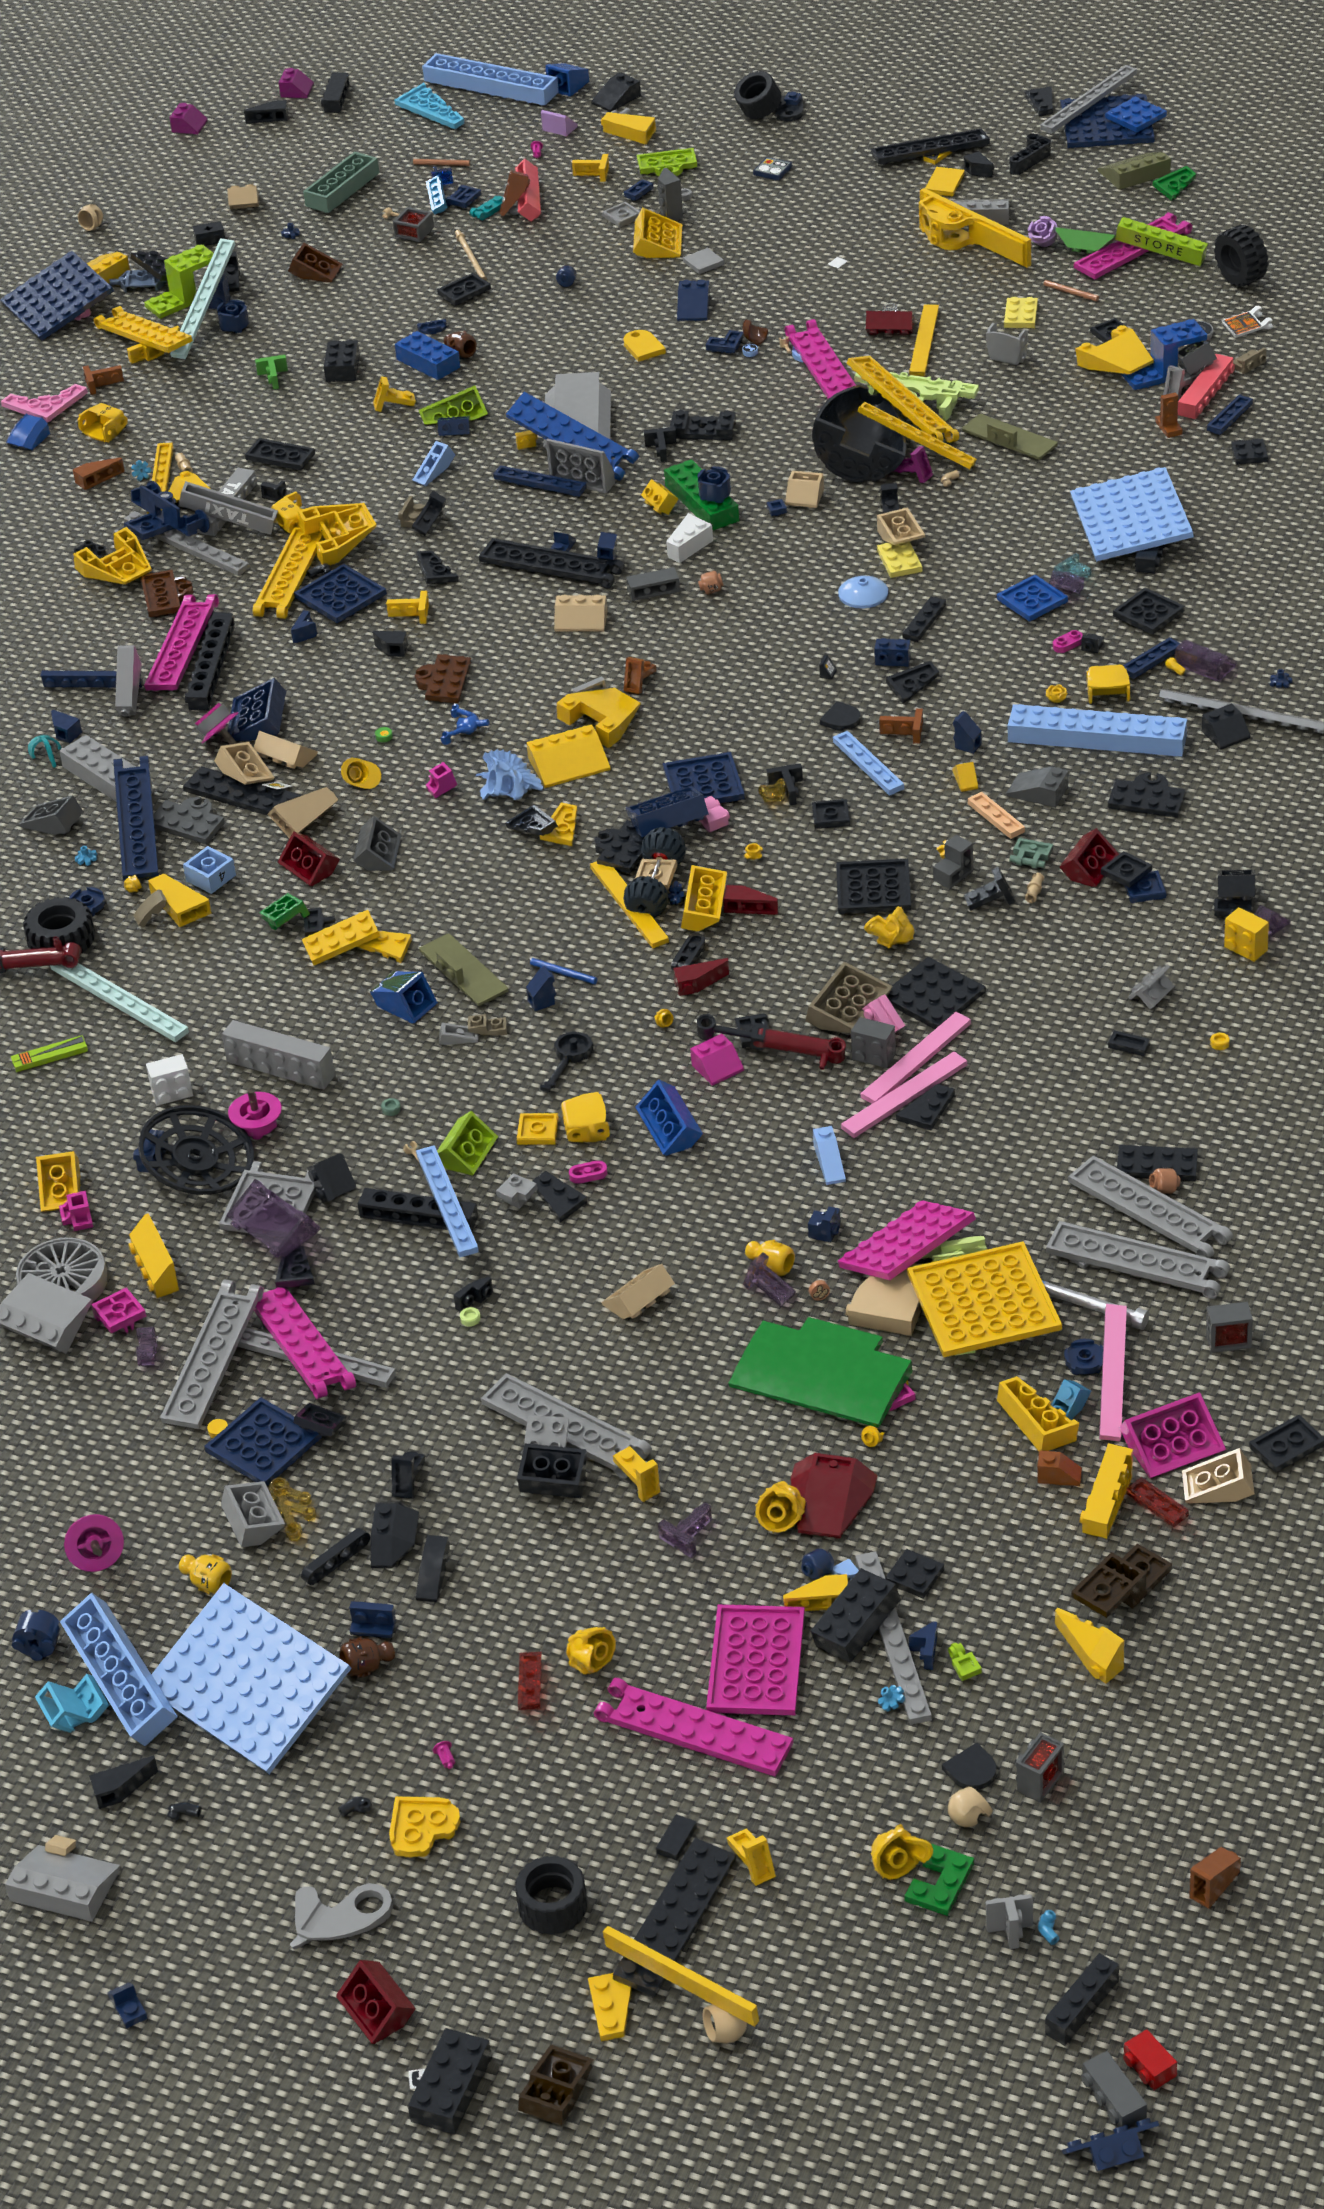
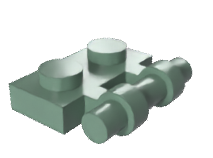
[1009,838,1053,869]

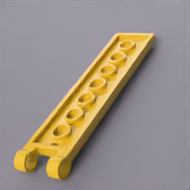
[94,306,193,353]
[846,356,959,443]
[253,527,324,619]

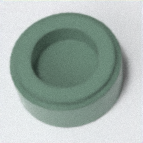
[381,1098,401,1116]

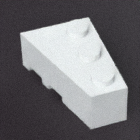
[666,513,713,563]

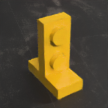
[572,154,609,182]
[373,376,416,412]
[386,591,429,624]
[613,1446,660,1502]
[727,1828,776,1886]

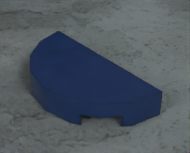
[417,319,447,334]

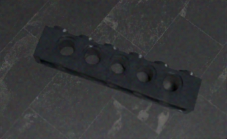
[357,1188,478,1232]

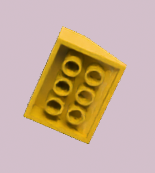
[633,207,682,258]
[87,252,130,284]
[526,724,611,788]

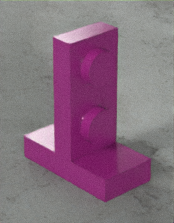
[892,446,933,483]

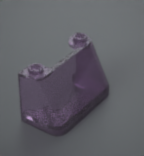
[226,1179,321,1258]

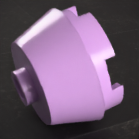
[1028,216,1057,247]

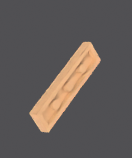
[968,792,1025,839]

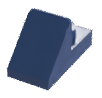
[550,531,576,552]
[291,610,317,643]
[909,1621,938,1670]
[107,1982,148,2029]

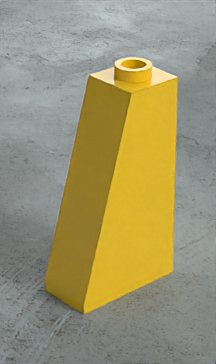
[601,112,656,144]
[148,874,211,927]

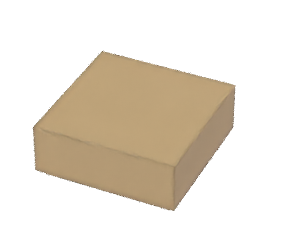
[45,1835,76,1856]

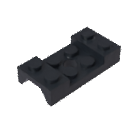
[670,410,736,440]

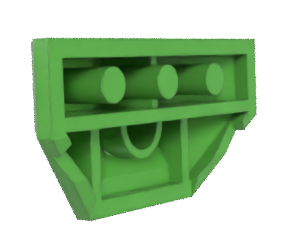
[1055,227,1116,254]

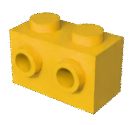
[641,479,678,515]

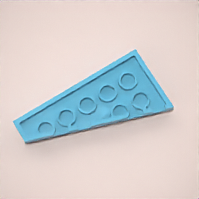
[394,83,464,129]

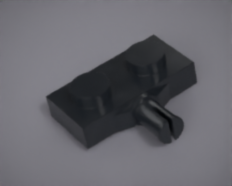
[1214,899,1252,917]
[304,907,335,937]

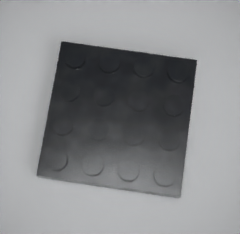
[836,859,911,914]
[887,957,986,1029]

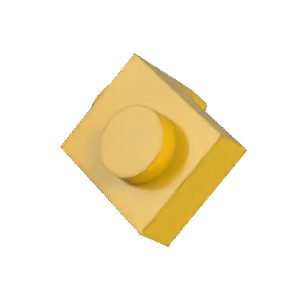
[515,430,538,450]

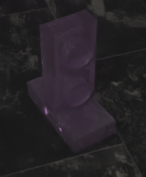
[743,1252,796,1307]
[658,1502,712,1558]

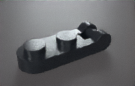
[671,933,706,970]

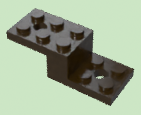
[1071,1543,1172,1618]

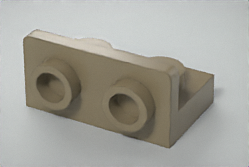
[1233,348,1266,374]
[398,496,425,528]

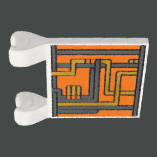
[1222,305,1273,338]

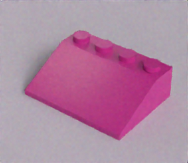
[1119,1392,1226,1479]

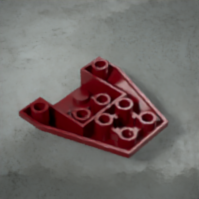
[790,1453,878,1538]

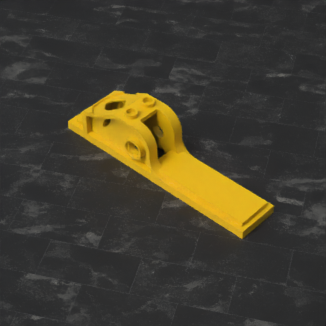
[919,188,1031,268]

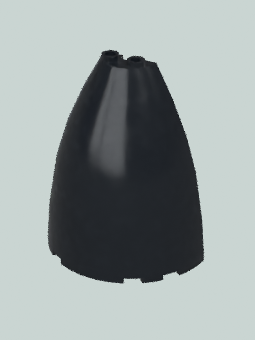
[812,385,906,482]

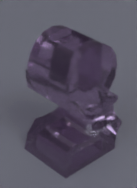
[136,1327,158,1366]

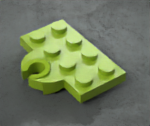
[637,148,697,176]

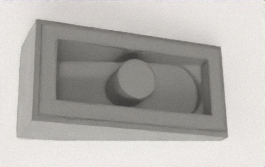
[439,1023,478,1045]

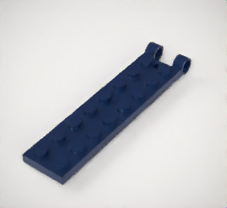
[113,756,159,880]

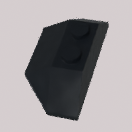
[371,1501,419,1568]

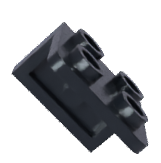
[307,1153,356,1203]

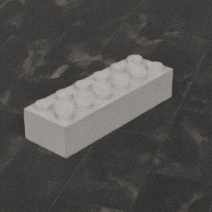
[59,735,154,802]
[222,1020,335,1090]

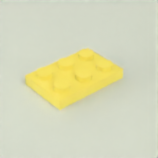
[1004,297,1038,328]
[877,541,923,578]

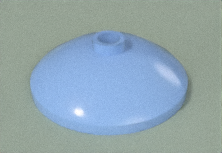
[838,576,888,608]

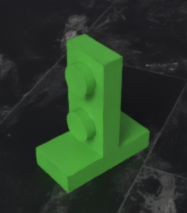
[255,355,288,390]

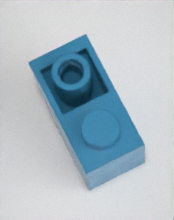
[1052,1379,1091,1420]

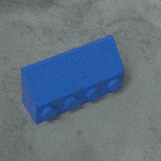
[635,1079,703,1156]

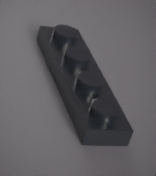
[903,596,946,642]

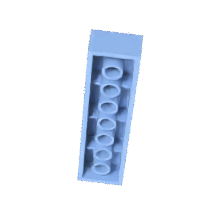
[60,1593,178,1746]

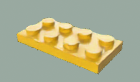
[302,910,380,966]

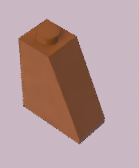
[1190,1847,1241,1909]

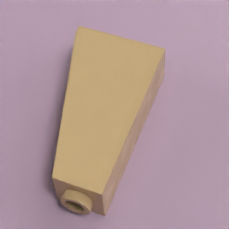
[267,787,338,839]

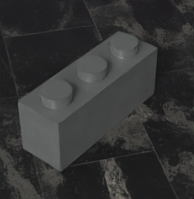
[626,567,680,601]
[1081,2051,1147,2128]

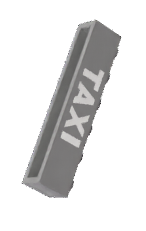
[197,468,257,536]
[179,481,278,535]

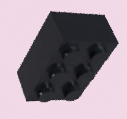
[324,340,360,382]

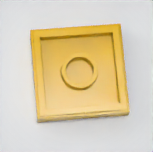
[517,1113,559,1145]

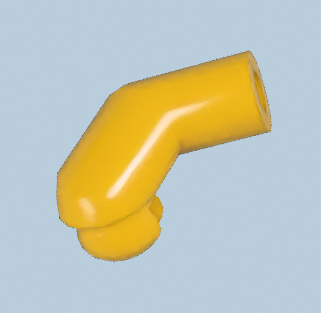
[1165,657,1186,676]

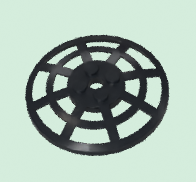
[138,1105,254,1195]

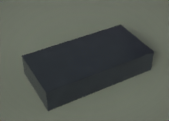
[1108,1030,1150,1056]
[656,1814,697,1861]

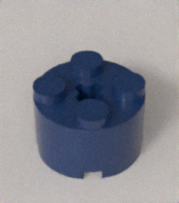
[217,300,249,333]
[697,466,731,503]
[12,1609,61,1661]

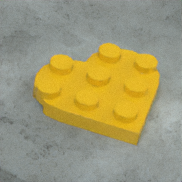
[389,1796,460,1857]

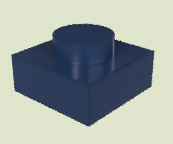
[784,92,802,105]
[766,499,787,516]

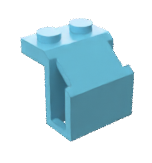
[35,1674,109,1732]

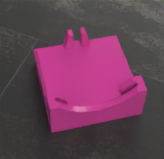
[91,1287,146,1333]

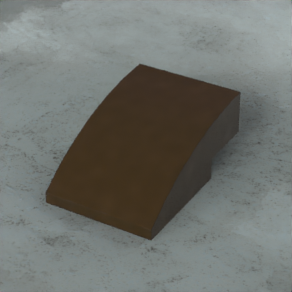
[518,2044,594,2126]

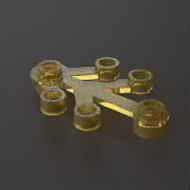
[269,1478,316,1541]

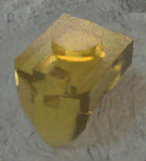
[758,779,786,802]

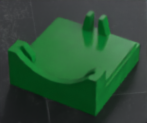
[259,893,310,930]

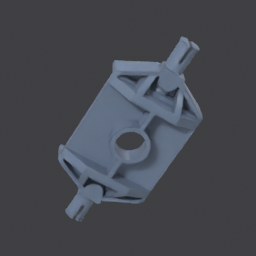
[110,270,168,293]

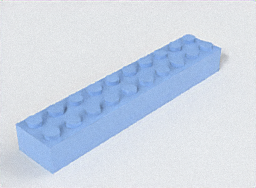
[422,53,558,106]
[1008,704,1187,757]

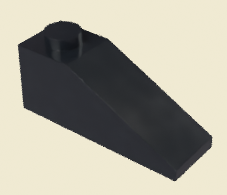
[244,100,288,124]

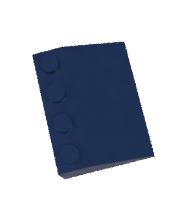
[228,677,286,741]
[625,786,709,838]

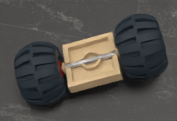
[623,827,686,918]

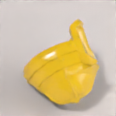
[864,906,915,948]
[755,1481,806,1533]
[566,1627,616,1674]
[871,1824,933,1880]

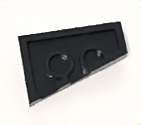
[1025,86,1053,116]
[416,550,459,584]
[886,661,939,704]
[505,805,558,836]
[896,1084,955,1131]
[532,1171,587,1223]
[275,1246,315,1288]

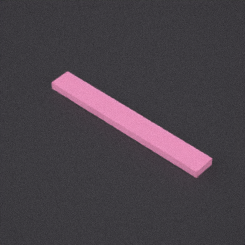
[861,1012,971,1104]
[841,1052,967,1138]
[1099,1304,1127,1442]

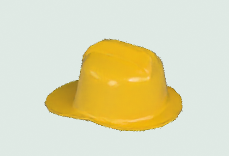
[341,758,381,789]

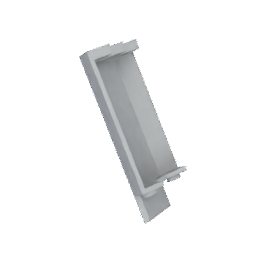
[543,372,611,449]

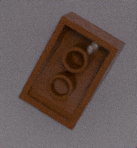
[288,243,343,283]

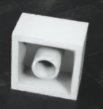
[146,1054,193,1106]

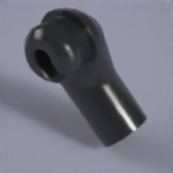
[338,1796,372,1817]
[167,1802,202,1820]

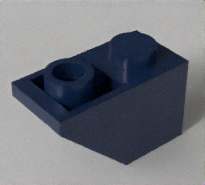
[597,532,617,560]
[51,710,82,743]
[953,711,982,754]
[526,966,556,1011]

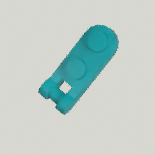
[469,196,503,220]

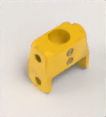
[77,403,127,442]
[271,492,303,534]
[1086,665,1130,704]
[561,1092,610,1142]

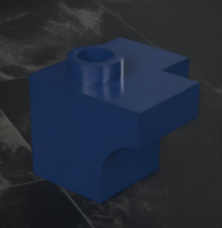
[808,1206,841,1243]

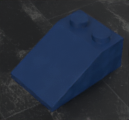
[677,280,710,321]

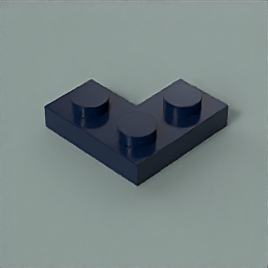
[705,330,744,354]

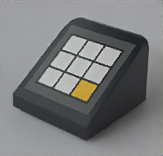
[819,654,837,680]

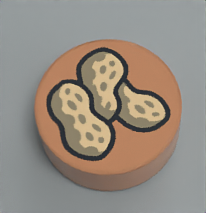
[809,1280,830,1301]

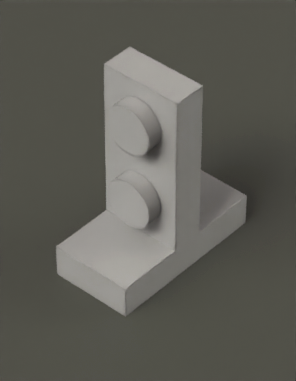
[1163,366,1197,400]

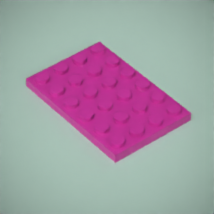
[837,1201,976,1280]
[706,1604,805,1716]

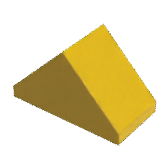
[952,762,978,792]

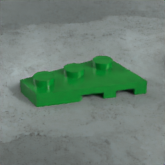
[1152,166,1196,201]

